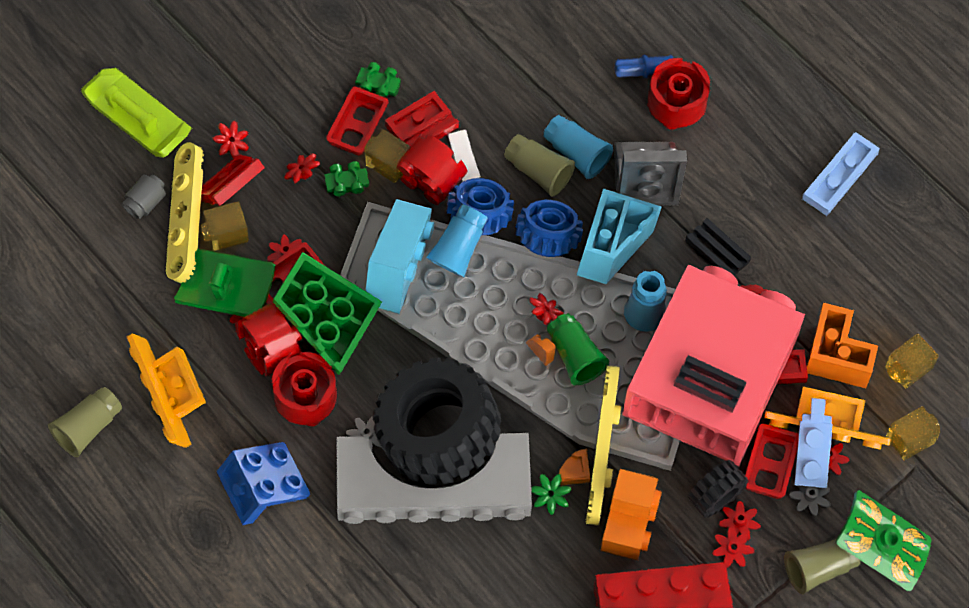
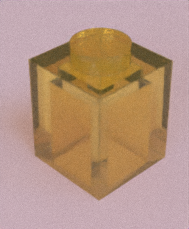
[364,129,410,183]
[200,201,249,251]
[885,333,939,389]
[886,406,941,461]

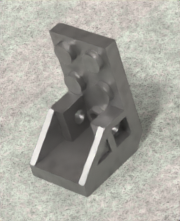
[614,142,687,205]

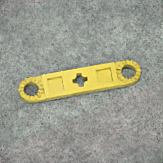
[166,142,204,283]
[586,366,621,525]

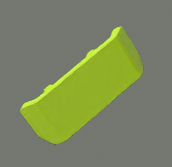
[81,68,191,158]

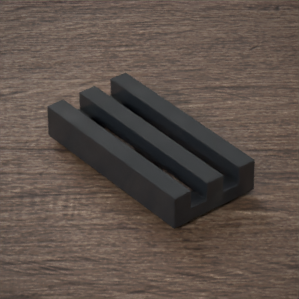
[685,218,751,276]
[674,355,747,413]

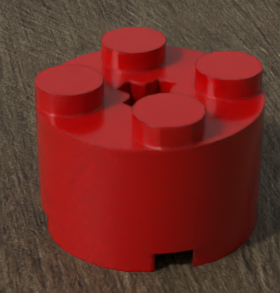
[648,58,710,130]
[397,134,468,206]
[235,303,302,376]
[272,352,337,427]

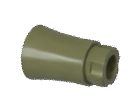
[504,134,575,196]
[48,387,122,457]
[784,539,861,594]

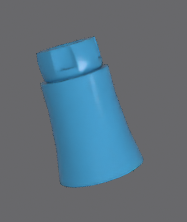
[543,115,613,179]
[426,204,488,278]
[624,271,667,332]

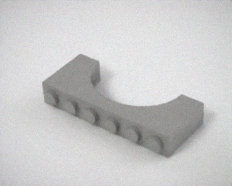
[337,433,532,524]

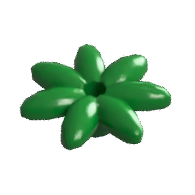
[531,474,572,515]

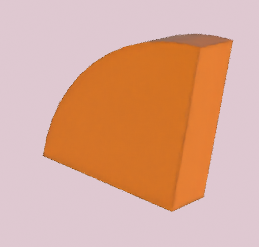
[526,334,556,366]
[559,449,591,485]

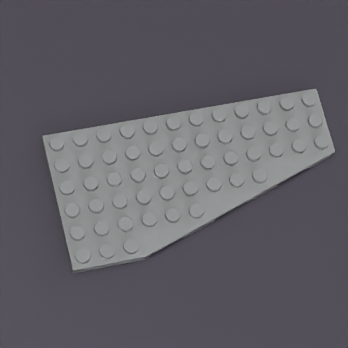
[340,202,680,471]

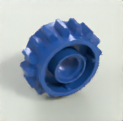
[447,178,514,236]
[516,200,583,257]

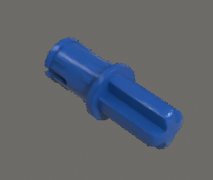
[614,55,673,78]

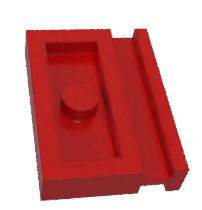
[385,91,459,151]
[201,155,264,206]

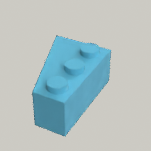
[577,189,662,284]
[366,199,435,314]

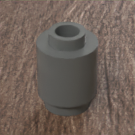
[121,174,166,220]

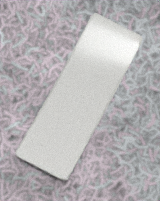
[448,130,480,181]

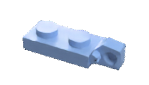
[794,398,833,488]

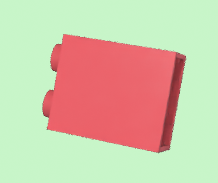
[622,265,805,466]

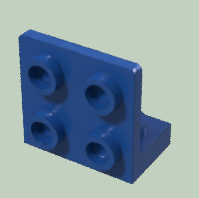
[217,442,310,525]

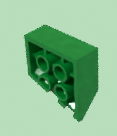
[272,252,382,375]

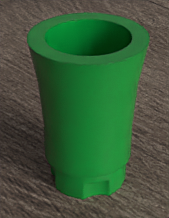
[547,313,609,385]

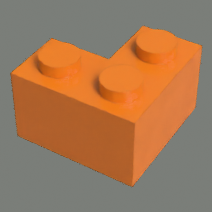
[807,303,878,388]
[601,469,662,560]

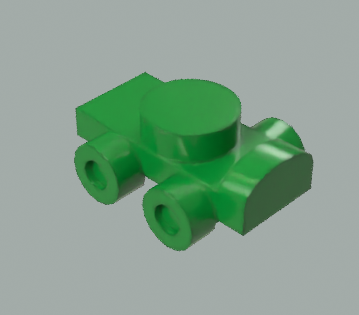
[356,62,401,98]
[325,161,369,196]

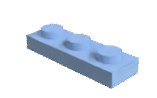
[802,132,880,216]

